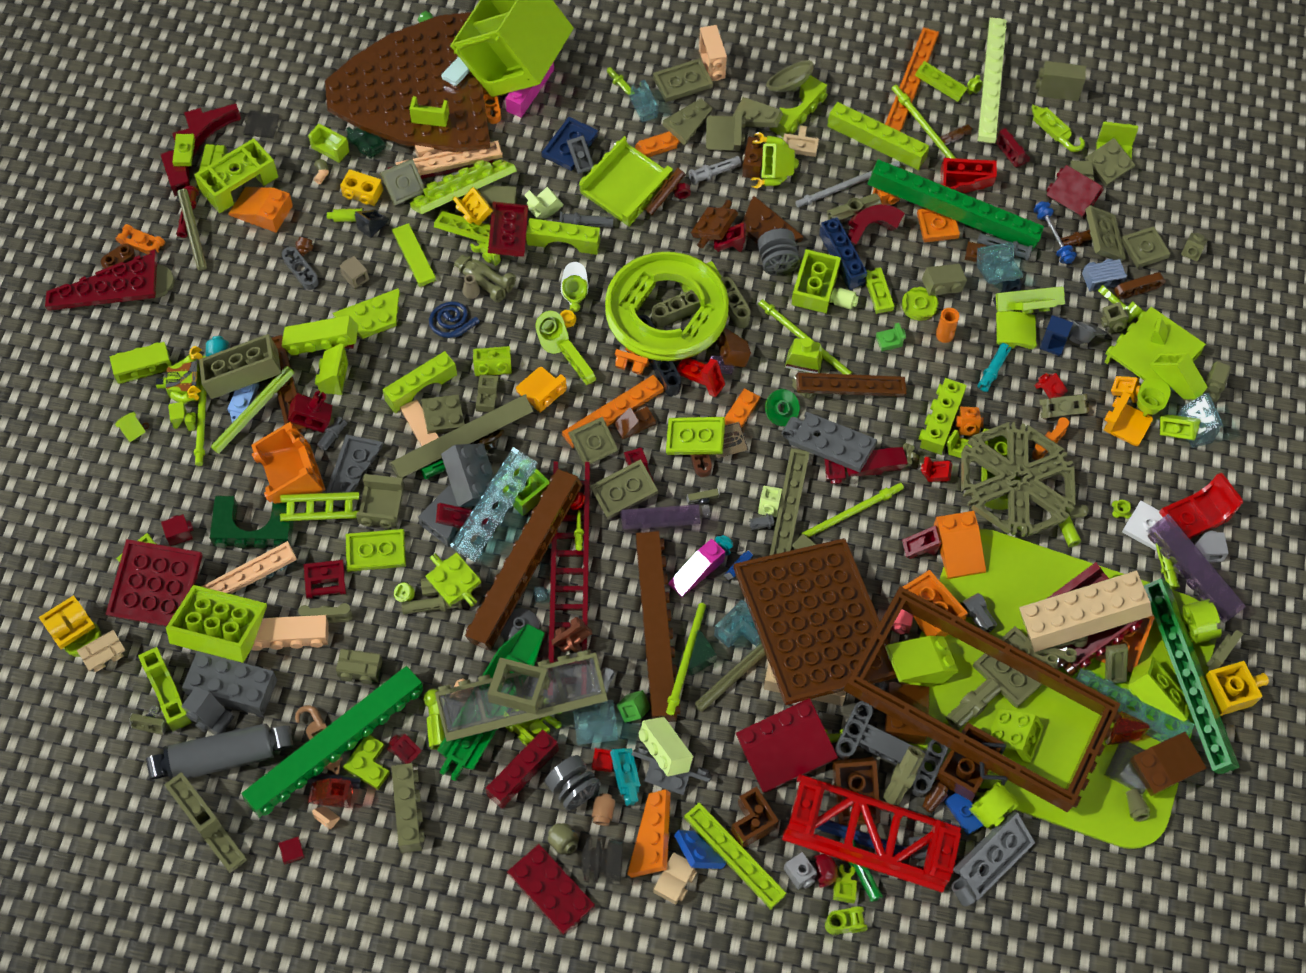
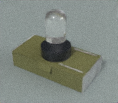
[686,488,720,517]
[129,705,166,735]

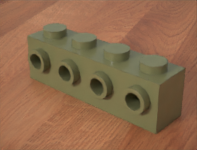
[391,763,425,853]

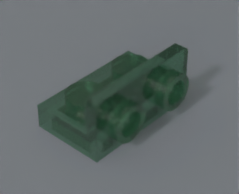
[346,127,386,159]

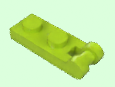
[865,267,894,314]

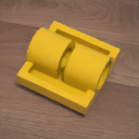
[39,595,96,649]

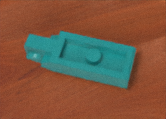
[610,748,641,806]

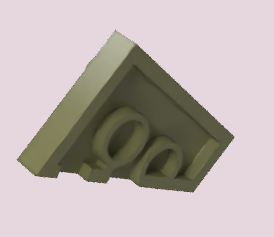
[733,97,783,127]

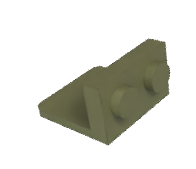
[706,111,745,151]

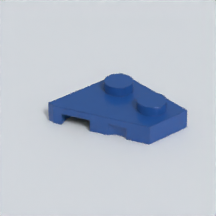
[674,830,726,869]

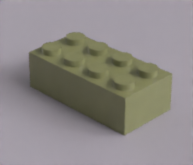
[199,334,281,399]

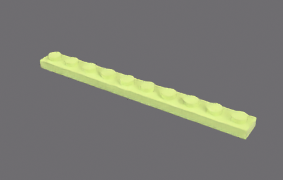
[977,17,1007,143]

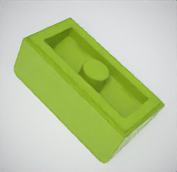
[1160,414,1201,440]

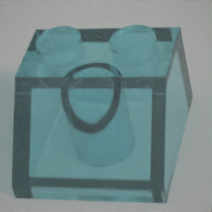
[573,700,618,745]

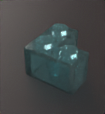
[714,600,761,648]

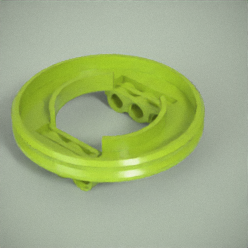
[605,252,729,361]

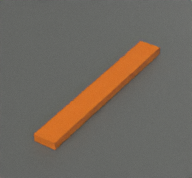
[885,27,939,132]

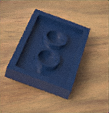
[541,117,598,171]

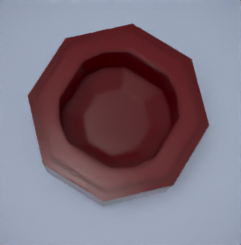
[673,183,691,199]

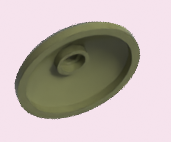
[766,60,814,92]

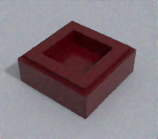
[278,836,305,865]

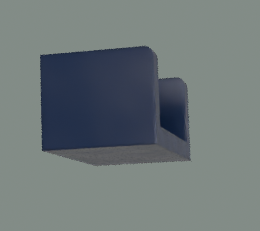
[1040,315,1073,356]

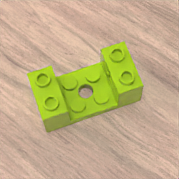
[194,138,278,214]

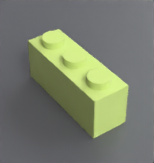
[639,717,693,776]

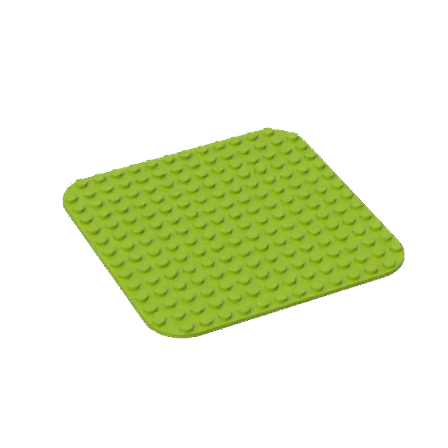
[904,529,1216,849]

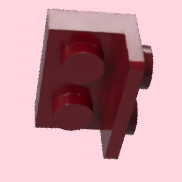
[996,128,1030,168]

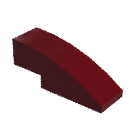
[846,447,908,477]

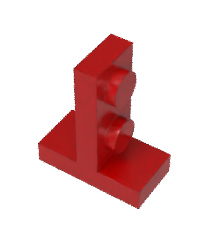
[676,358,726,397]

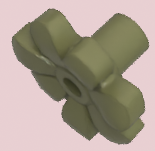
[903,443,919,468]

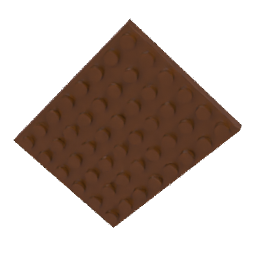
[733,538,897,705]

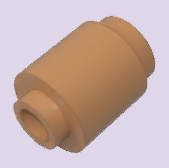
[592,793,615,826]

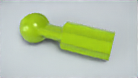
[424,689,445,750]

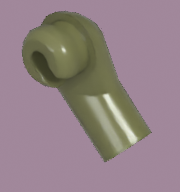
[1065,505,1089,519]

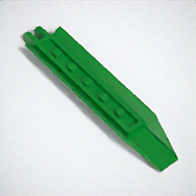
[437,624,545,781]

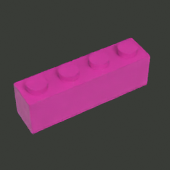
[505,62,554,118]

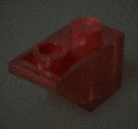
[308,778,354,808]

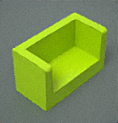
[409,96,449,127]
[308,123,350,163]

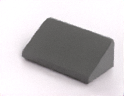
[567,135,594,175]

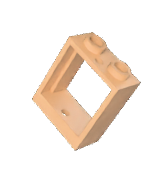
[699,25,727,81]

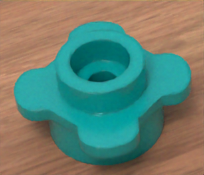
[715,535,733,555]

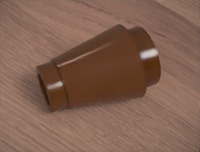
[921,781,949,814]

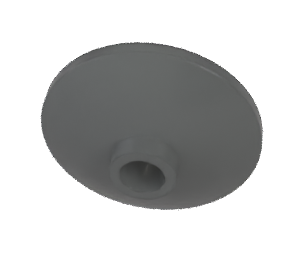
[501,608,540,641]

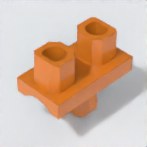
[615,348,650,375]

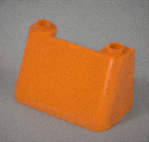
[252,422,326,504]

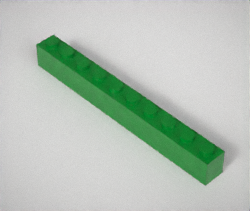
[867,159,1044,251]
[1144,578,1239,775]
[241,666,423,818]

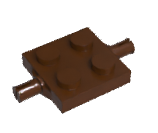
[691,200,738,249]

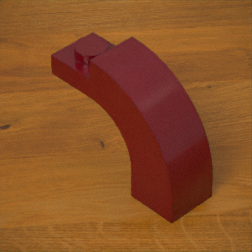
[847,204,905,246]

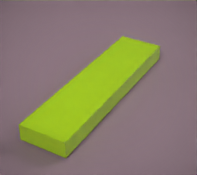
[392,223,436,287]

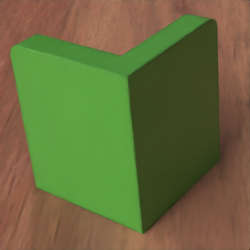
[617,690,651,723]

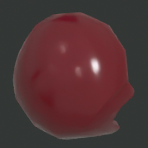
[815,854,838,888]

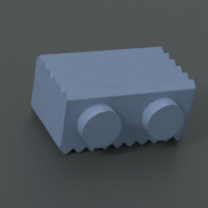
[1082,259,1127,292]

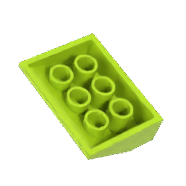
[166,585,267,663]

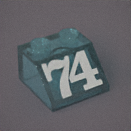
[1178,393,1223,448]

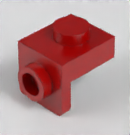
[1034,373,1068,398]
[921,457,953,482]

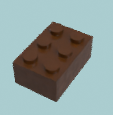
[935,722,1004,802]

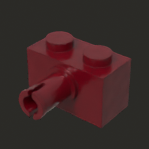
[287,391,333,433]

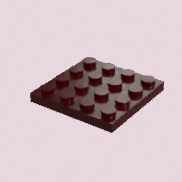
[105,539,203,627]

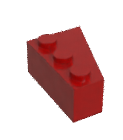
[941,158,997,194]

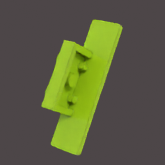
[996,286,1065,313]

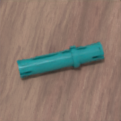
[977,343,1011,392]

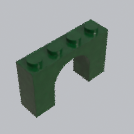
[209,496,296,549]

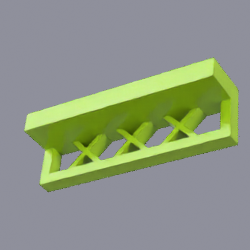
[434,211,490,244]

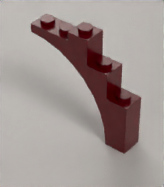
[160,103,241,197]

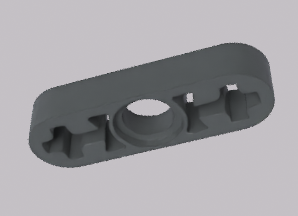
[282,247,318,290]

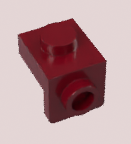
[824,458,846,484]

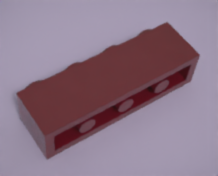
[486,730,559,809]

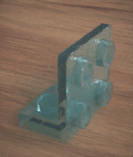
[977,242,1023,284]

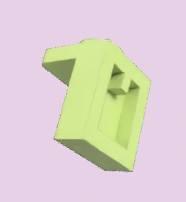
[758,486,782,517]

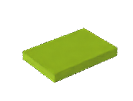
[666,417,725,455]
[346,529,406,572]

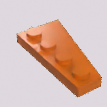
[627,789,671,878]

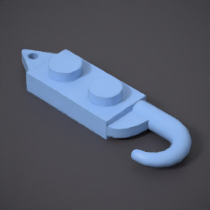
[227,382,259,423]

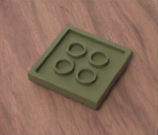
[973,626,1059,708]

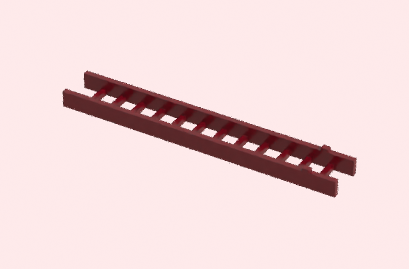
[548,461,590,701]

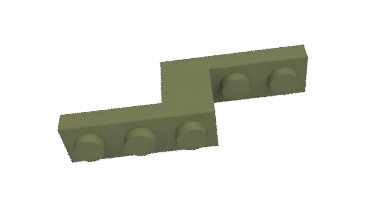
[164,772,247,873]

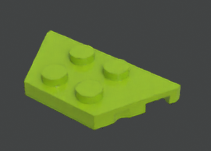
[333,289,400,339]

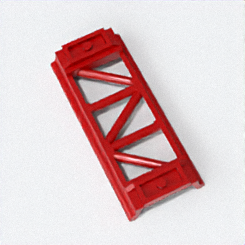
[782,774,961,893]

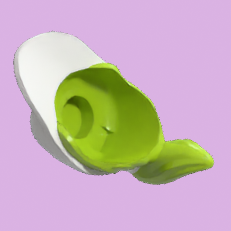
[561,262,588,313]

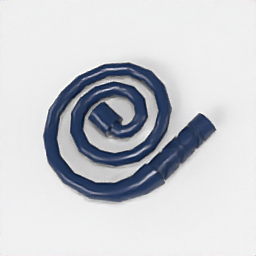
[429,301,480,338]

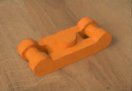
[115,224,165,254]
[1032,417,1069,460]

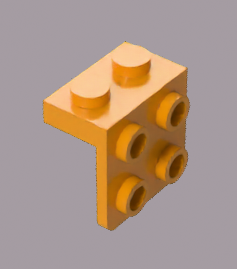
[516,367,567,413]
[1103,392,1153,446]

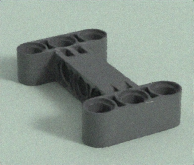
[835,701,948,797]

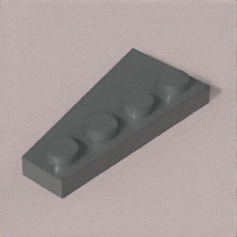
[324,434,384,507]

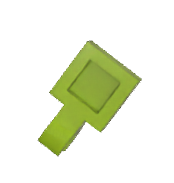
[470,240,500,266]

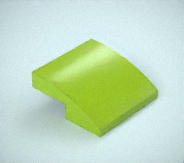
[996,311,1036,350]

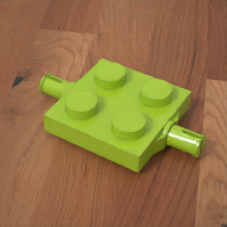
[425,552,481,607]

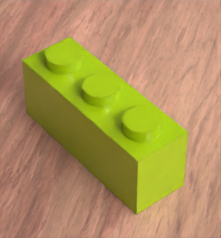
[109,342,172,384]

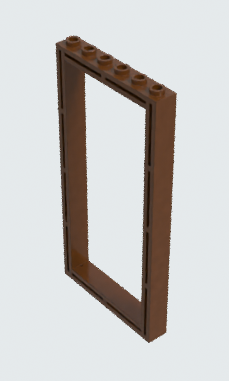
[843,586,1120,813]

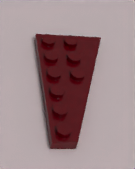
[45,249,158,311]

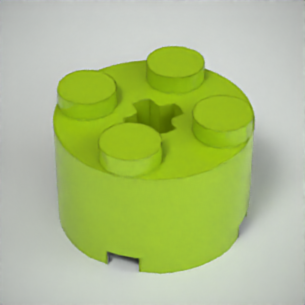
[1181,599,1222,644]
[969,781,1019,830]

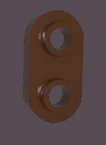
[101,244,135,269]

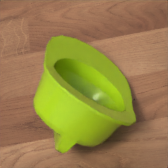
[535,311,569,354]
[1137,377,1171,416]

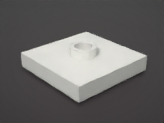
[1122,501,1170,551]

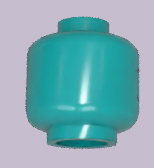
[206,336,230,357]

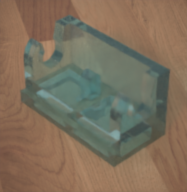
[629,80,658,122]

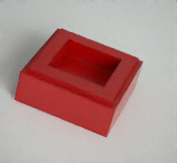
[592,748,613,772]

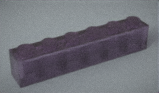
[1146,514,1246,623]

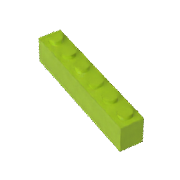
[827,102,929,170]

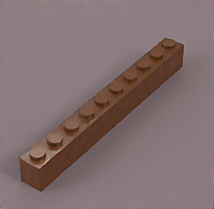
[465,469,582,651]
[636,531,680,722]

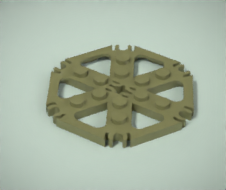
[961,422,1076,537]

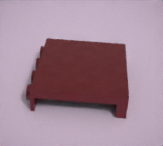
[1047,562,1143,670]

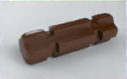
[940,124,972,145]

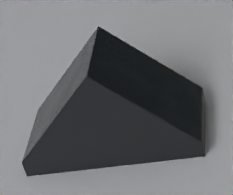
[354,210,389,238]

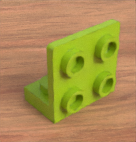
[1096,122,1138,160]
[989,709,1044,762]

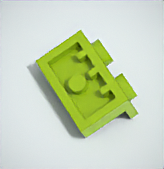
[473,346,512,376]
[503,709,550,746]

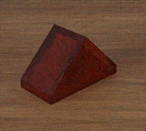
[1105,711,1150,745]

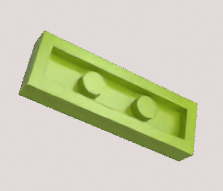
[915,61,968,102]

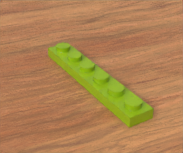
[684,802,787,909]

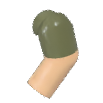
[314,159,329,184]

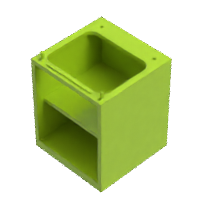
[450,0,574,97]

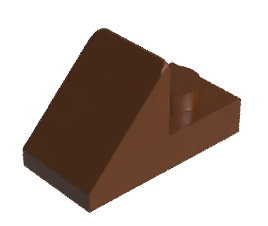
[614,407,656,440]

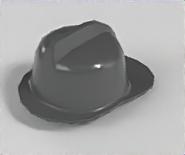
[1068,318,1107,344]

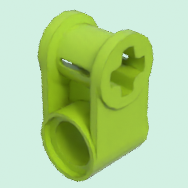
[825,906,868,935]

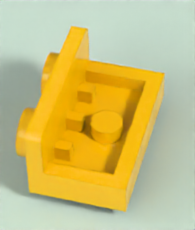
[453,187,493,226]

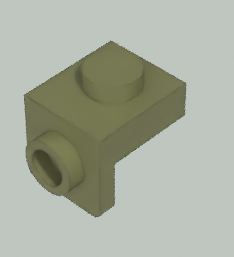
[1181,232,1208,261]

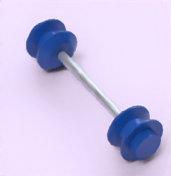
[1034,201,1077,264]

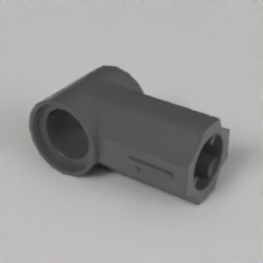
[960,593,998,633]

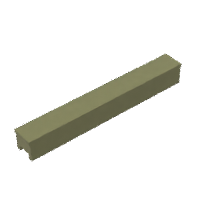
[389,394,533,478]

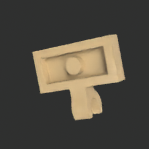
[783,125,819,157]

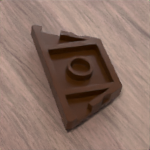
[742,196,803,244]

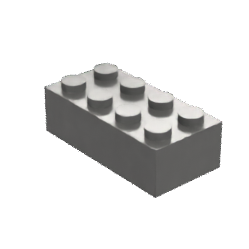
[182,651,277,716]

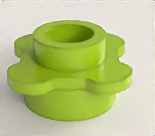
[967,75,983,94]
[1112,500,1132,519]

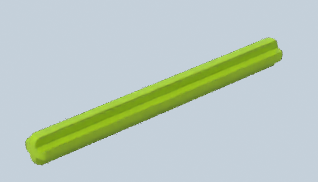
[211,366,294,454]

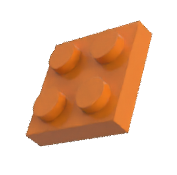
[917,208,960,242]

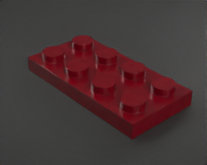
[488,201,528,257]
[507,844,595,935]

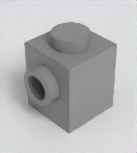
[784,852,817,890]

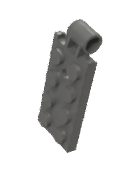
[782,412,877,472]
[951,811,1035,906]

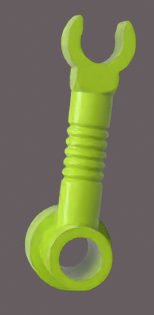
[1098,285,1143,323]

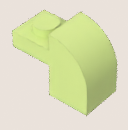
[525,187,564,219]

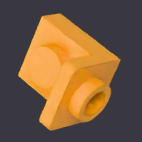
[1111,376,1141,403]

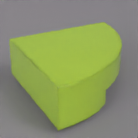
[185,412,196,431]

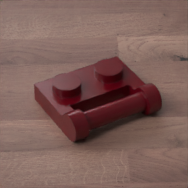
[304,559,346,599]

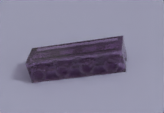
[620,504,701,531]

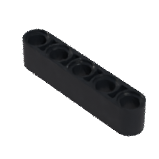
[638,314,681,396]

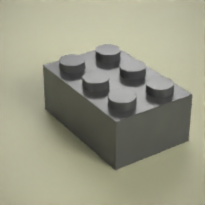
[441,444,501,507]

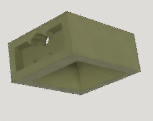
[487,657,551,714]

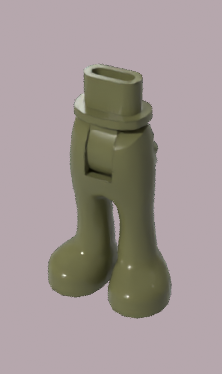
[454,255,516,302]

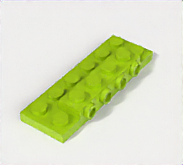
[410,160,517,214]

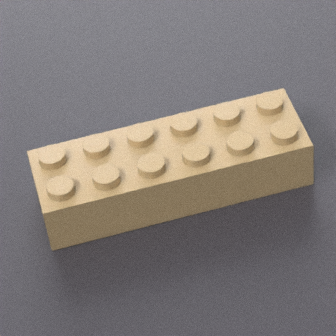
[1019,571,1153,652]

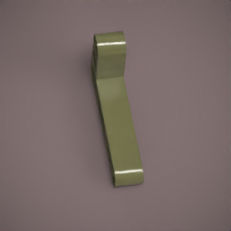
[652,277,751,328]

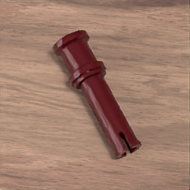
[176,186,199,238]

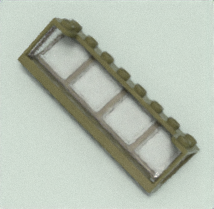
[435,650,608,742]

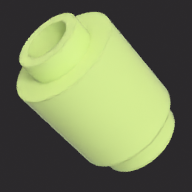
[830,287,859,310]

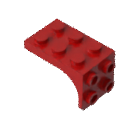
[1159,473,1243,543]

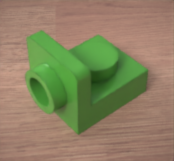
[876,323,906,352]

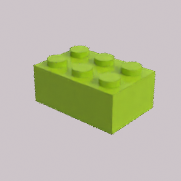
[791,249,841,313]

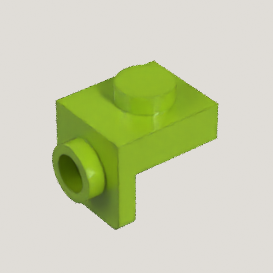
[946,430,972,458]

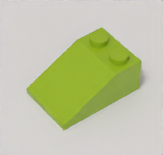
[885,636,958,683]
[1128,656,1190,722]

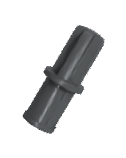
[317,417,347,451]

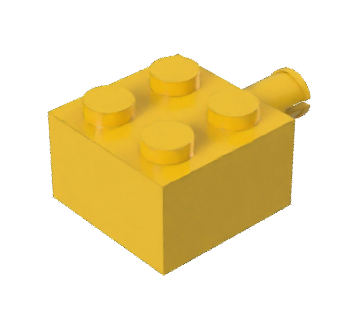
[1205,661,1269,716]

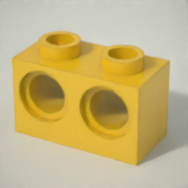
[340,169,383,206]

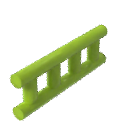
[280,492,359,521]

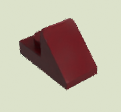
[714,222,746,252]
[902,525,942,559]

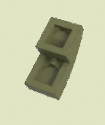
[476,375,499,412]

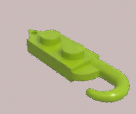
[1032,105,1085,152]

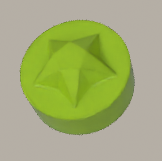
[394,583,415,602]

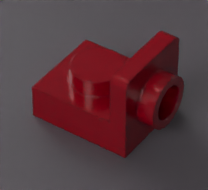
[387,734,422,764]

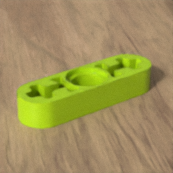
[559,340,596,385]

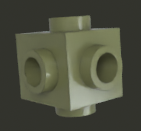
[1100,302,1129,334]

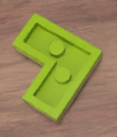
[344,735,390,790]

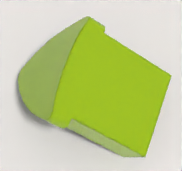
[115,412,146,442]

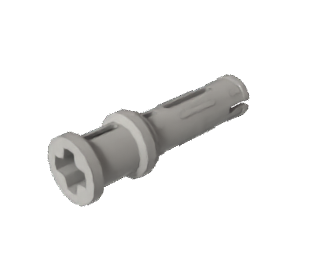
[689,156,742,185]

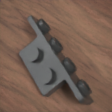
[632,747,713,795]

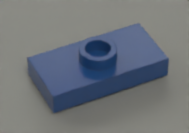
[944,793,984,836]

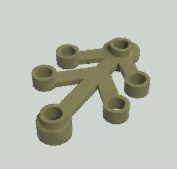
[1017,636,1088,668]

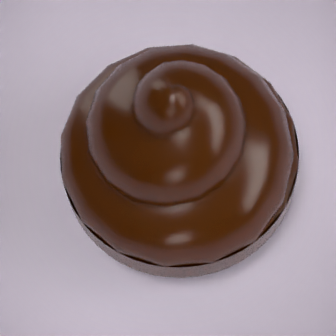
[295,237,313,257]

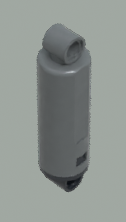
[146,723,294,780]

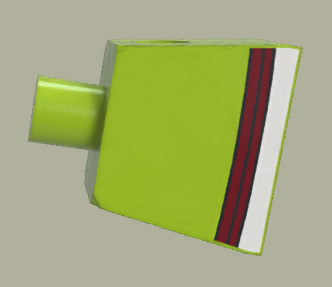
[785,337,823,373]

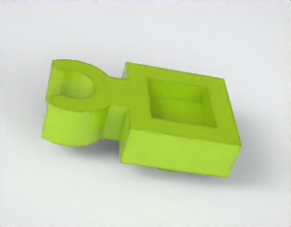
[833,864,857,904]

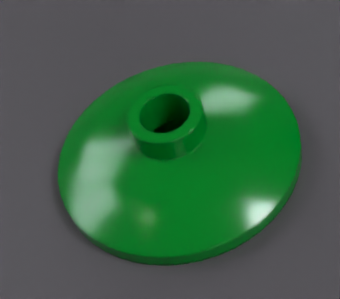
[765,389,800,427]

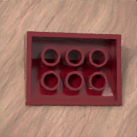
[735,698,838,793]

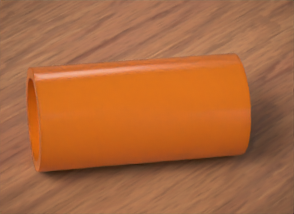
[936,308,959,343]

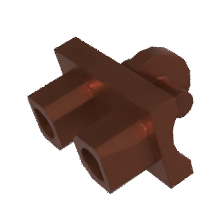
[551,617,592,653]

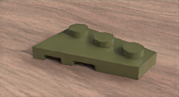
[662,98,713,146]

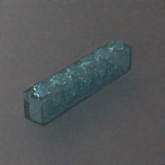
[450,447,538,562]
[1075,669,1195,742]

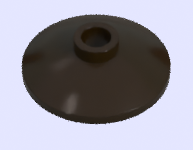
[470,430,505,450]

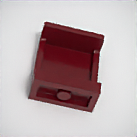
[1046,165,1104,219]

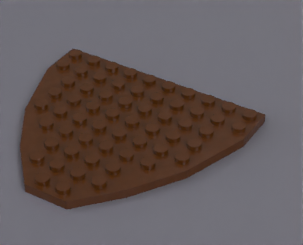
[325,12,491,152]

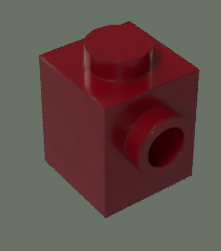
[161,514,194,547]

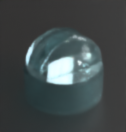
[533,586,549,603]

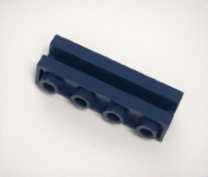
[819,217,867,290]

